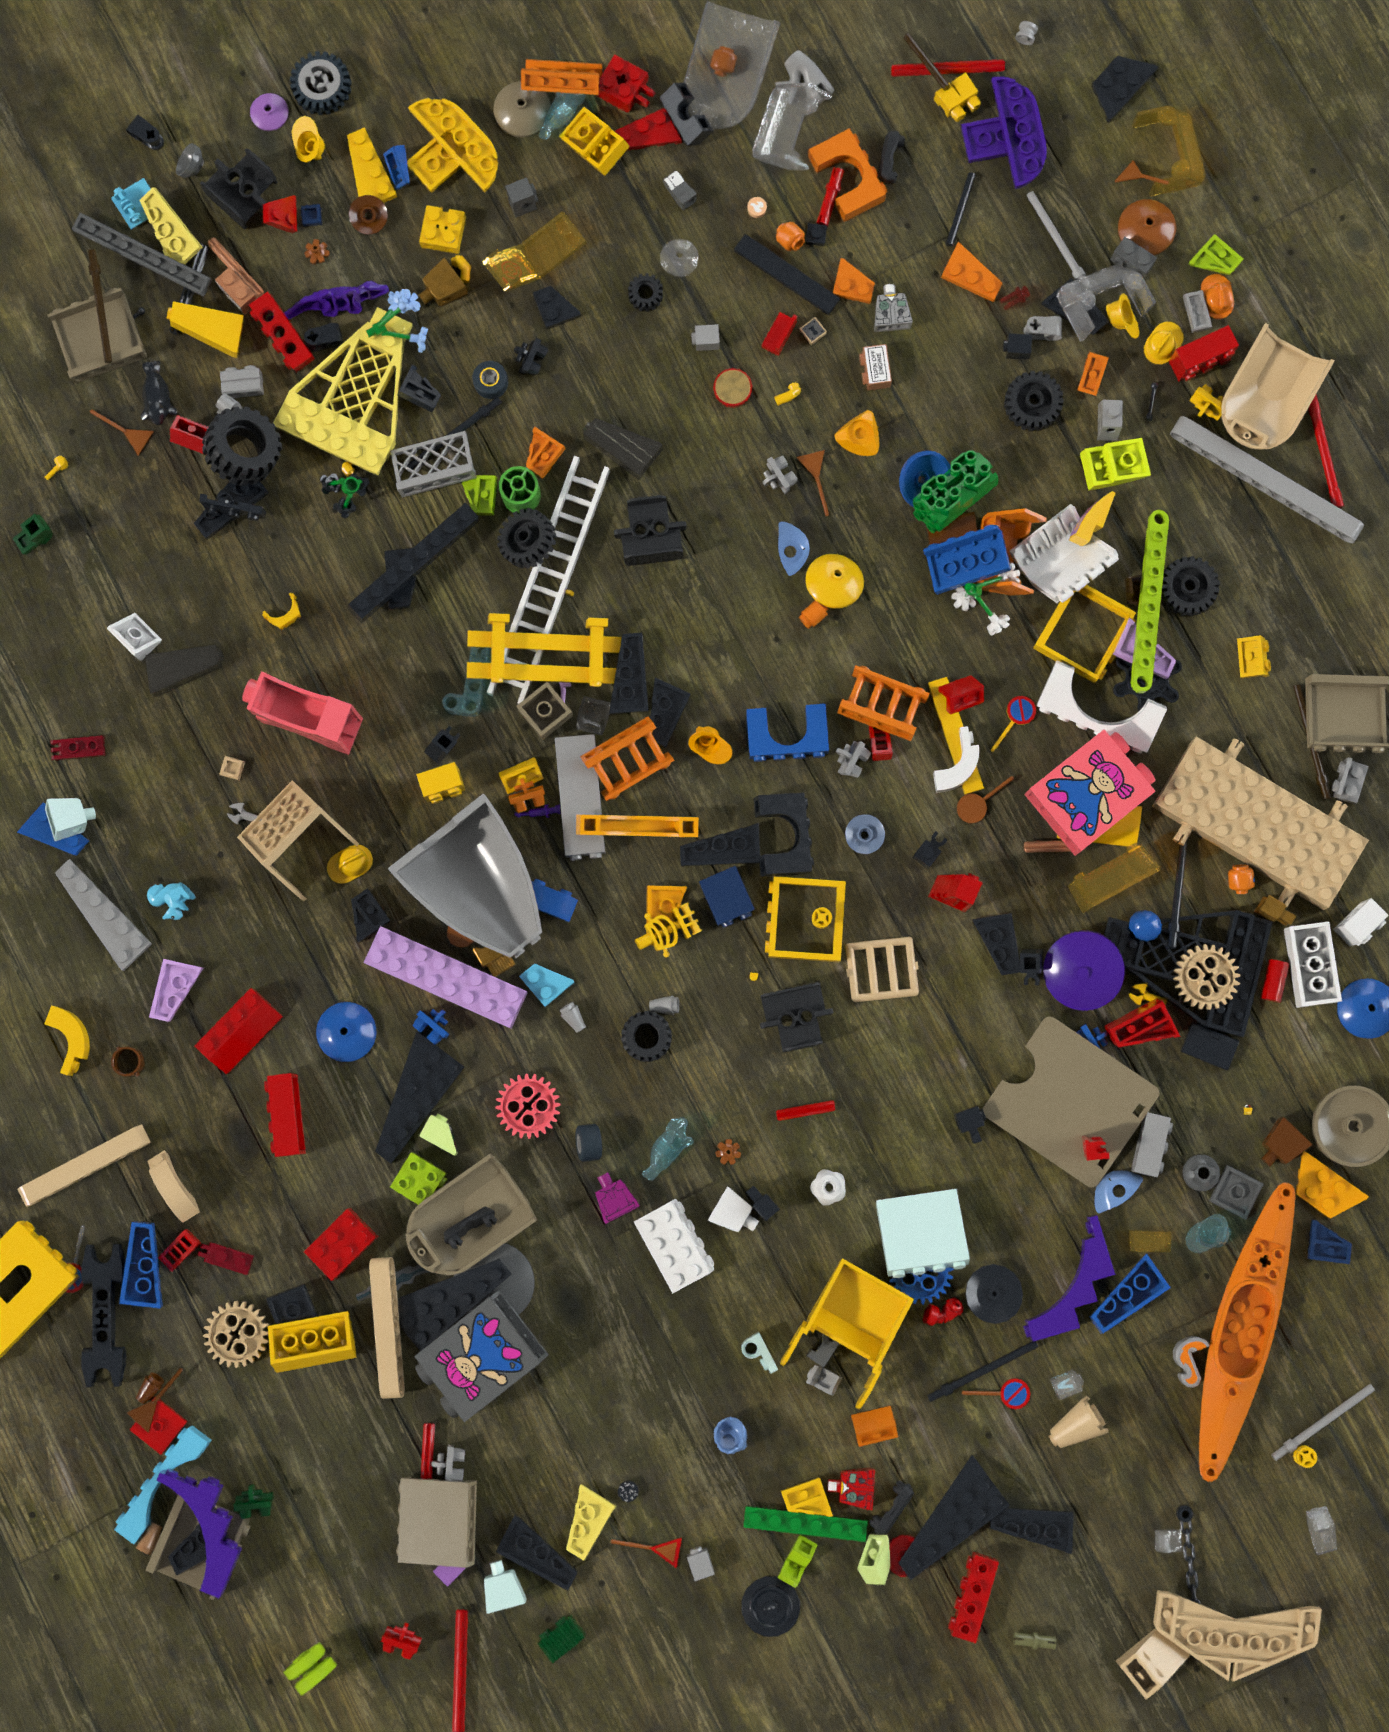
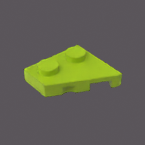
[1189,234,1244,276]
[461,475,497,515]

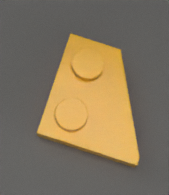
[781,1477,833,1517]

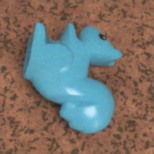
[147,882,196,920]

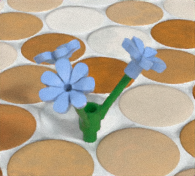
[366,289,428,353]

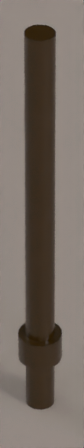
[88,249,113,363]
[1293,684,1331,800]

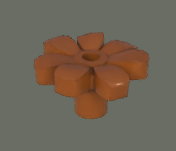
[305,239,330,264]
[715,1139,741,1165]

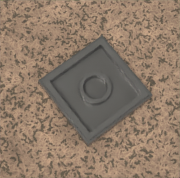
[1209,1165,1264,1220]

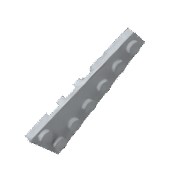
[55,859,152,971]

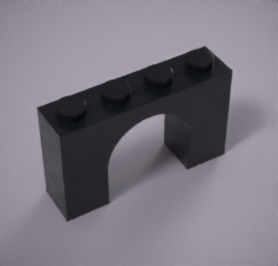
[753,793,814,877]

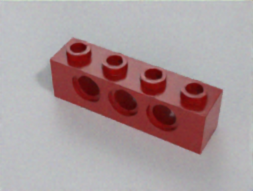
[249,291,315,372]

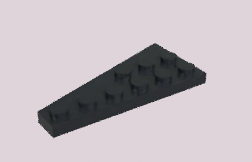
[375,1031,465,1164]
[899,1455,1010,1580]

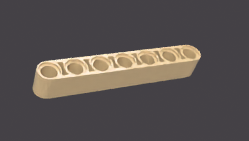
[18,1124,151,1207]
[369,1257,405,1399]

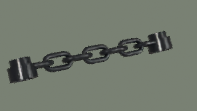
[1176,1505,1201,1605]

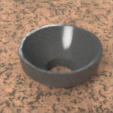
[176,143,204,178]
[1183,1155,1220,1191]

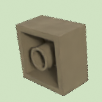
[516,682,573,740]

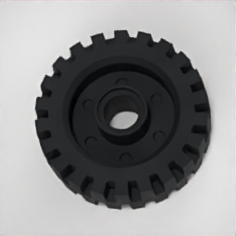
[1004,371,1063,431]
[497,508,556,569]
[1161,556,1220,617]

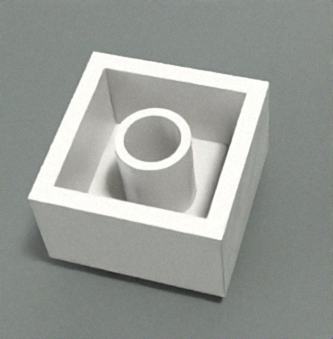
[1333,898,1389,946]

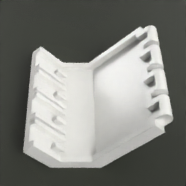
[1009,504,1119,603]

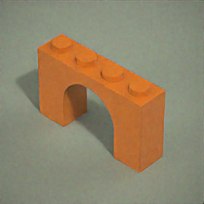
[808,128,887,222]

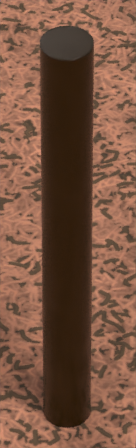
[903,33,950,91]

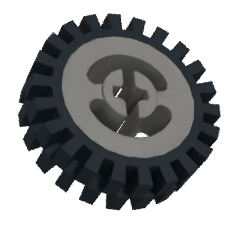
[290,51,352,115]

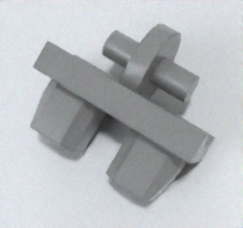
[762,456,797,494]
[836,741,871,778]
[431,1444,465,1481]

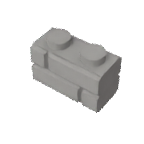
[220,365,264,398]

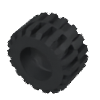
[621,1011,672,1062]

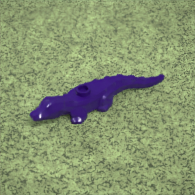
[267,281,389,321]

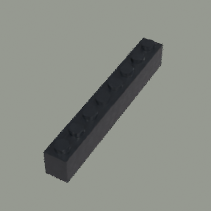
[348,502,479,624]

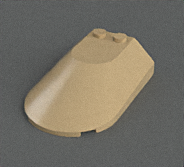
[1221,323,1334,450]

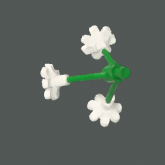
[952,563,1020,635]

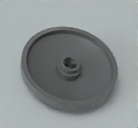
[454,1243,535,1315]

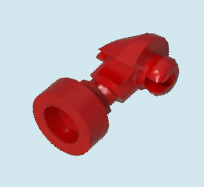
[922,1298,963,1326]

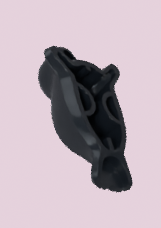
[141,361,177,426]

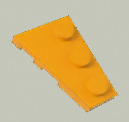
[646,886,687,946]

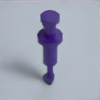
[515,804,561,818]

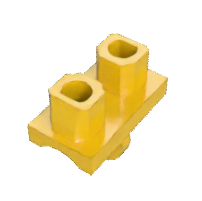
[1189,384,1224,421]

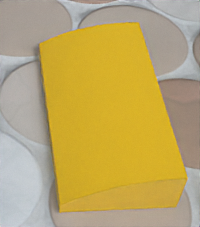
[1057,806,1142,848]

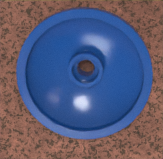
[899,451,951,507]
[1337,979,1389,1039]
[316,1002,377,1062]

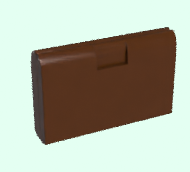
[927,512,977,545]

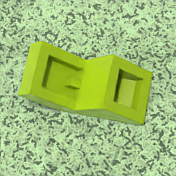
[778,1535,818,1588]

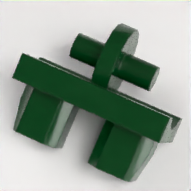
[233,1484,274,1519]

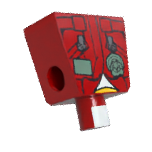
[828,1468,875,1510]

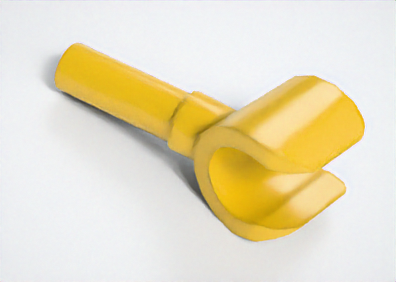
[45,455,68,480]
[342,461,355,477]

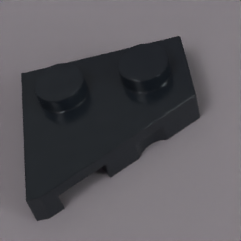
[533,286,581,330]
[397,364,441,413]
[351,888,391,943]

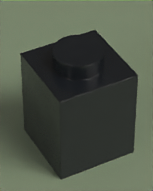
[1003,333,1032,360]

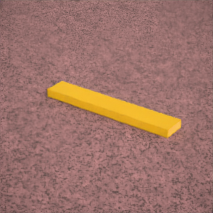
[928,677,984,795]

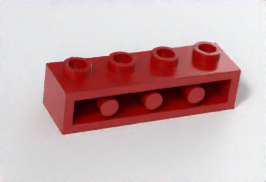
[948,1552,999,1643]

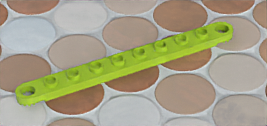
[1130,510,1169,694]

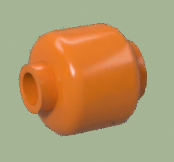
[776,222,805,251]
[1228,864,1255,894]

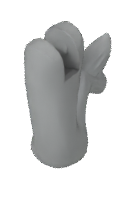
[775,50,834,105]

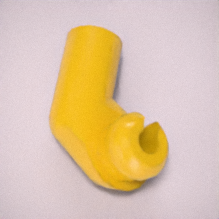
[775,382,801,406]

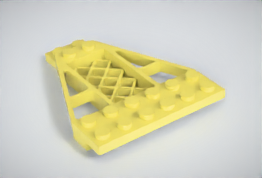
[273,307,413,476]

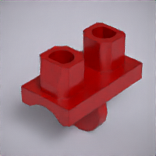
[381,1622,422,1660]

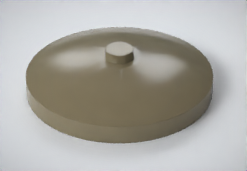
[1312,1086,1389,1167]

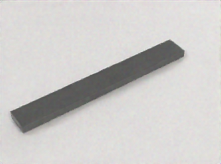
[71,213,213,297]

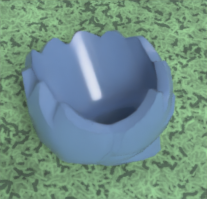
[714,1417,747,1454]

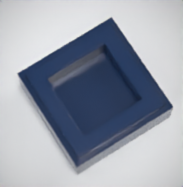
[301,204,322,227]

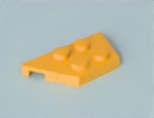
[1295,1151,1369,1218]

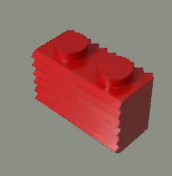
[170,415,209,454]

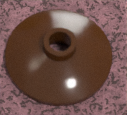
[349,195,388,235]

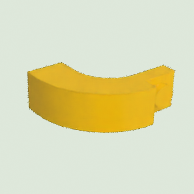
[44,1005,90,1076]

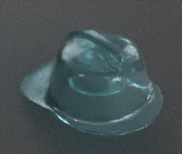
[1186,1214,1232,1253]

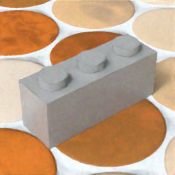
[1131,1112,1173,1177]

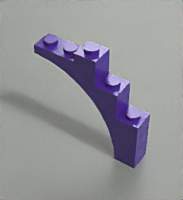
[157,1469,242,1598]

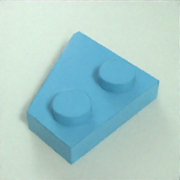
[519,963,575,1007]

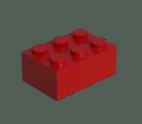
[1169,325,1239,382]
[304,1208,379,1281]

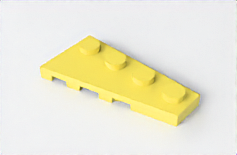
[140,187,203,265]

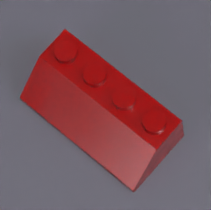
[195,988,283,1074]

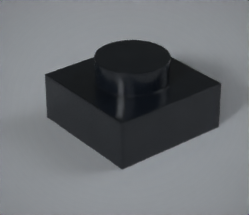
[806,223,827,247]

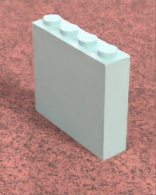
[876,1189,970,1278]

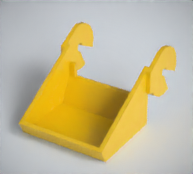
[780,1258,914,1409]

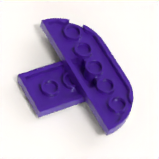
[961,77,1047,189]

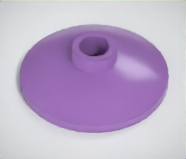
[250,93,289,131]

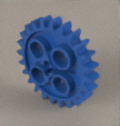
[889,1267,954,1305]

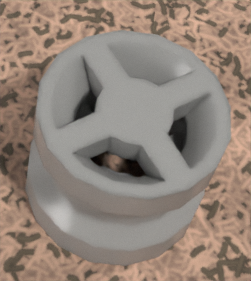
[1015,21,1038,45]

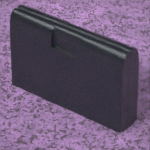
[1180,1022,1239,1071]

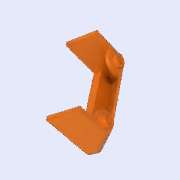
[974,508,1047,596]

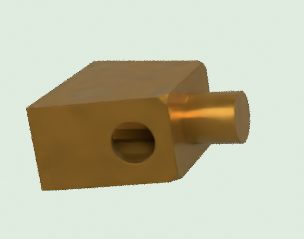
[418,258,468,306]

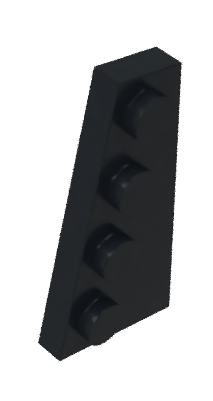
[609,633,648,714]
[990,1508,1074,1554]
[496,1514,578,1591]

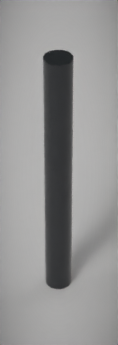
[946,172,976,247]

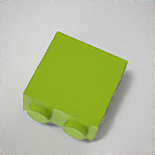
[390,1152,448,1205]

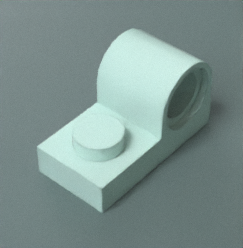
[741,1332,778,1373]

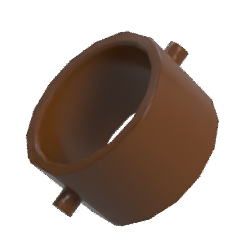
[111,1046,145,1077]

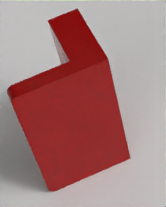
[761,312,797,356]
[938,675,984,714]

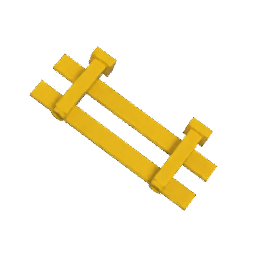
[467,613,622,687]

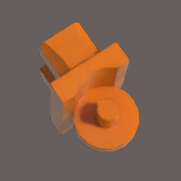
[509,778,545,813]

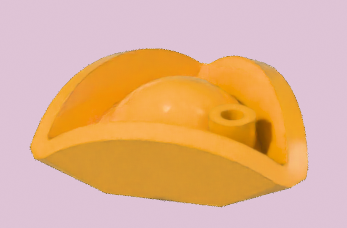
[835,410,879,456]

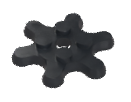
[1113,657,1182,712]

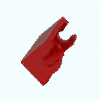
[1082,1135,1110,1161]

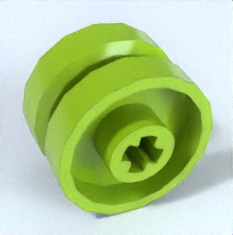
[283,1642,337,1696]

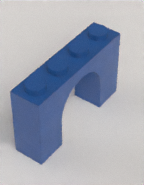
[746,704,829,762]

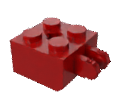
[596,54,656,112]

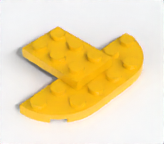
[407,98,498,193]

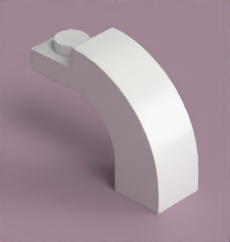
[933,726,979,793]

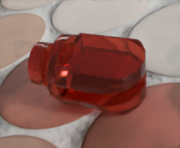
[999,286,1030,311]

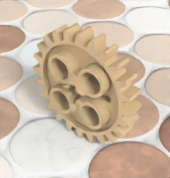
[1173,944,1241,1010]
[203,1301,269,1368]

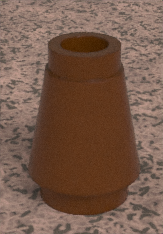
[136,1372,164,1404]

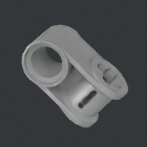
[1023,316,1062,341]

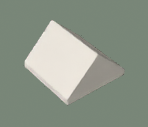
[107,613,162,661]

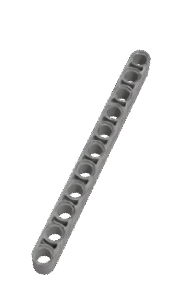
[1170,416,1364,543]

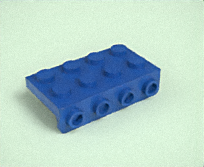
[923,525,1011,595]

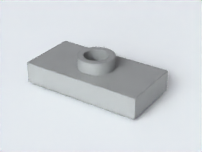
[1183,290,1212,333]

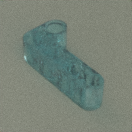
[442,647,491,717]

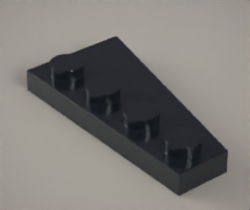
[194,480,269,540]
[680,823,760,867]

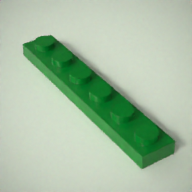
[743,1506,868,1542]

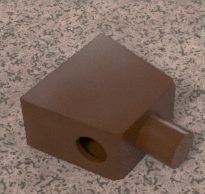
[1261,1117,1312,1167]

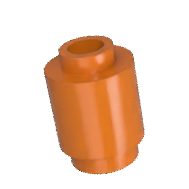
[799,600,828,629]

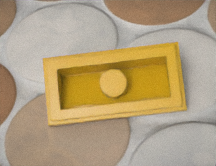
[499,757,544,794]

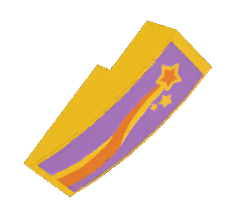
[1069,491,1115,546]

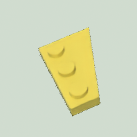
[566,1484,616,1561]

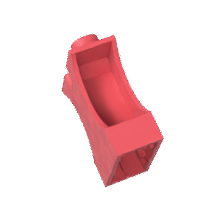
[242,671,363,755]

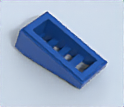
[383,145,410,190]

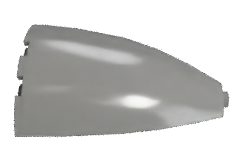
[388,793,542,958]

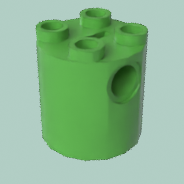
[499,466,541,513]

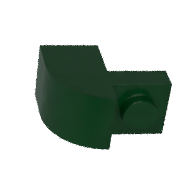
[12,514,53,555]

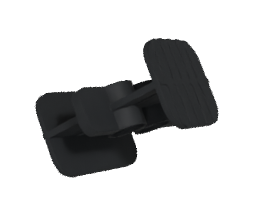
[200,148,278,229]
[614,495,687,566]
[760,982,833,1052]

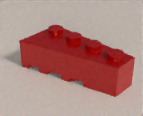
[928,873,983,913]

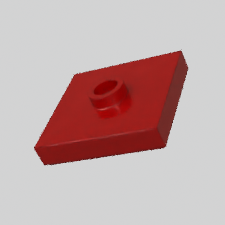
[130,1397,188,1455]

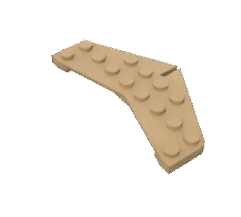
[1154,1590,1322,1682]

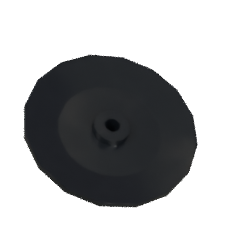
[965,1264,1023,1324]
[742,1576,800,1637]

